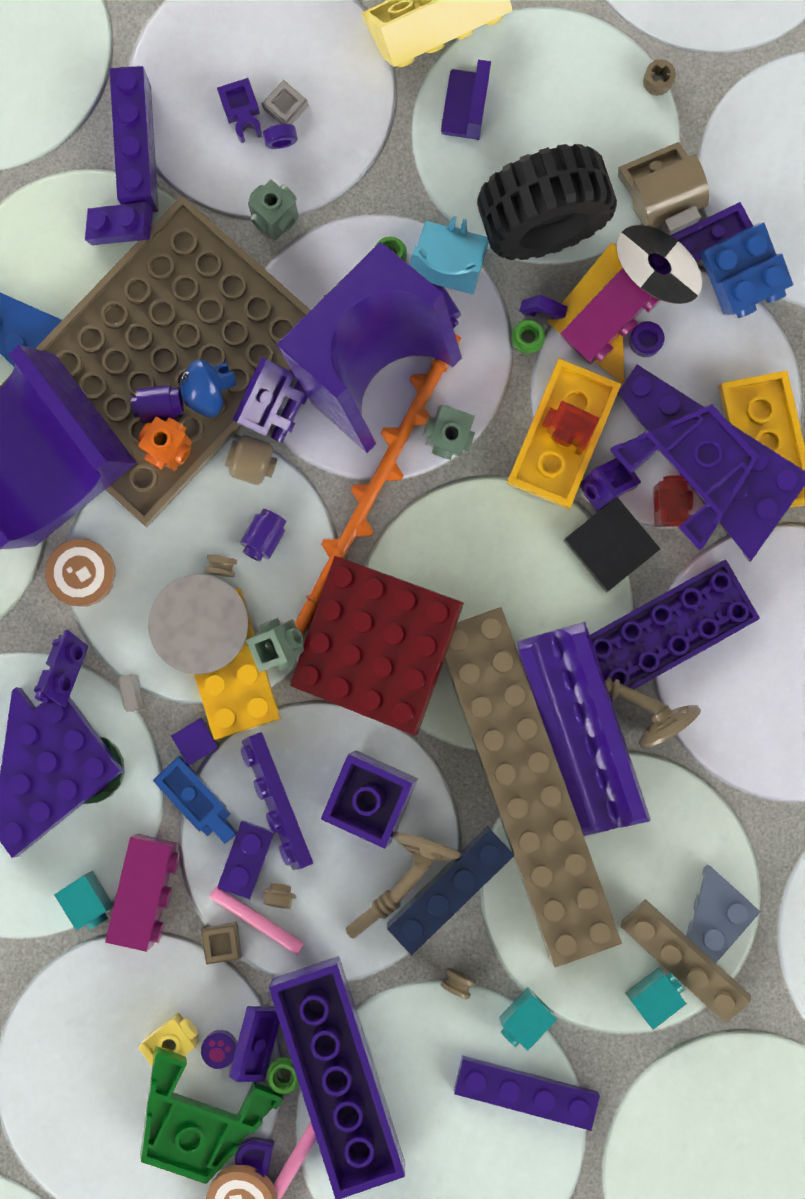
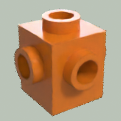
[138,417,193,471]

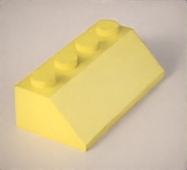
[361,0,513,67]

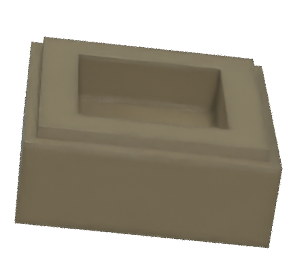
[201,922,242,965]

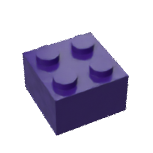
[321,750,419,849]

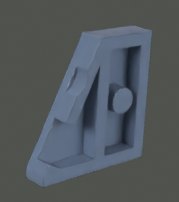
[686,864,761,963]

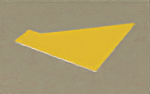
[547,243,625,385]

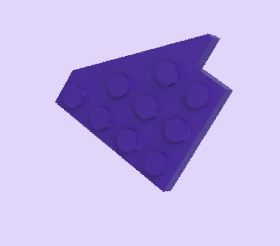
[0,687,124,858]

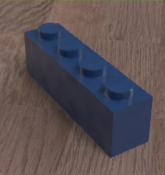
[387,826,515,956]

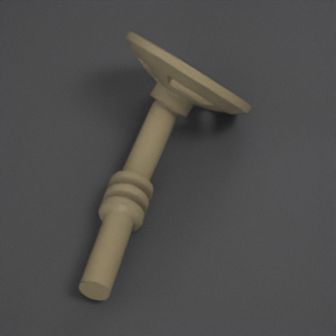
[603,676,701,749]
[346,832,461,939]

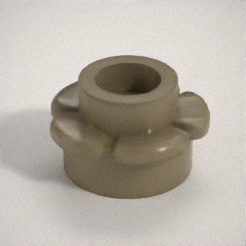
[262,883,296,909]

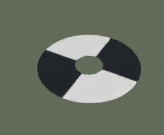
[616,225,702,304]

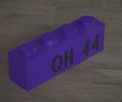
[109,66,159,212]

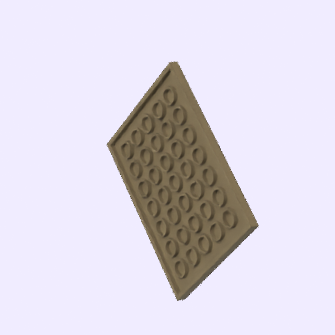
[0,196,311,527]

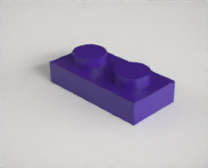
[85,202,153,245]
[217,820,275,900]
[229,1006,280,1082]

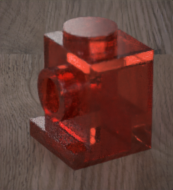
[542,400,600,456]
[653,475,693,527]

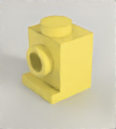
[138,1012,199,1066]

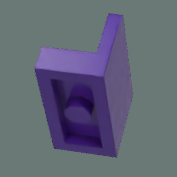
[441,59,491,140]

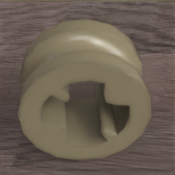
[643,59,676,96]
[204,554,238,577]
[441,968,476,999]

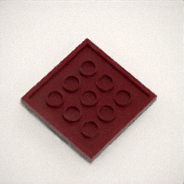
[290,556,464,736]

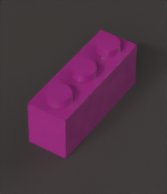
[560,268,661,365]
[105,834,180,952]

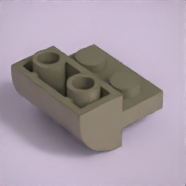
[618,142,709,228]

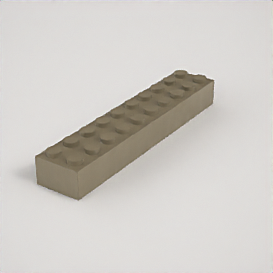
[444,607,622,968]

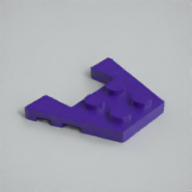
[610,404,759,551]

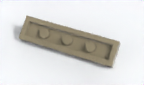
[620,899,751,1023]

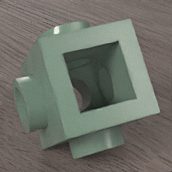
[248,179,299,240]
[423,404,475,460]
[246,618,305,672]

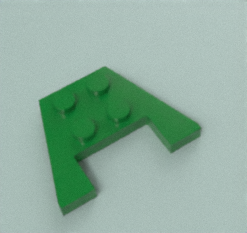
[140,1046,284,1184]

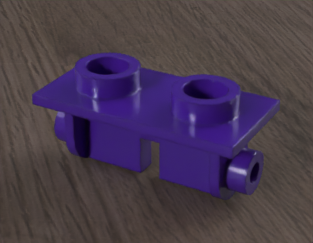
[34,630,89,708]

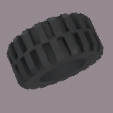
[477,144,617,260]

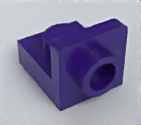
[580,458,642,511]

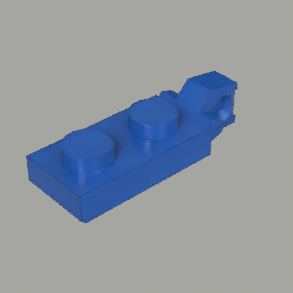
[153,756,237,844]

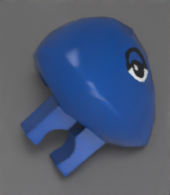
[180,359,236,417]

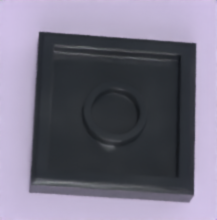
[563,498,660,593]

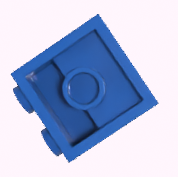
[699,222,794,318]

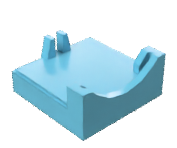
[410,216,489,295]

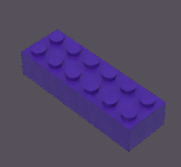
[269,956,405,1199]

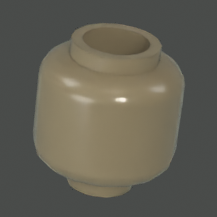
[225,435,278,485]

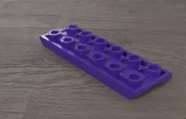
[590,559,760,702]
[518,622,651,836]

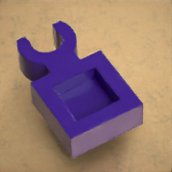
[217,78,262,143]

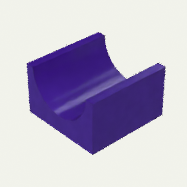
[276,241,462,453]
[0,345,137,550]

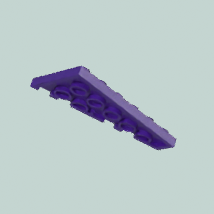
[618,364,805,562]

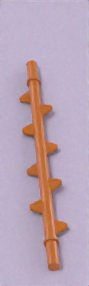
[295,334,461,635]

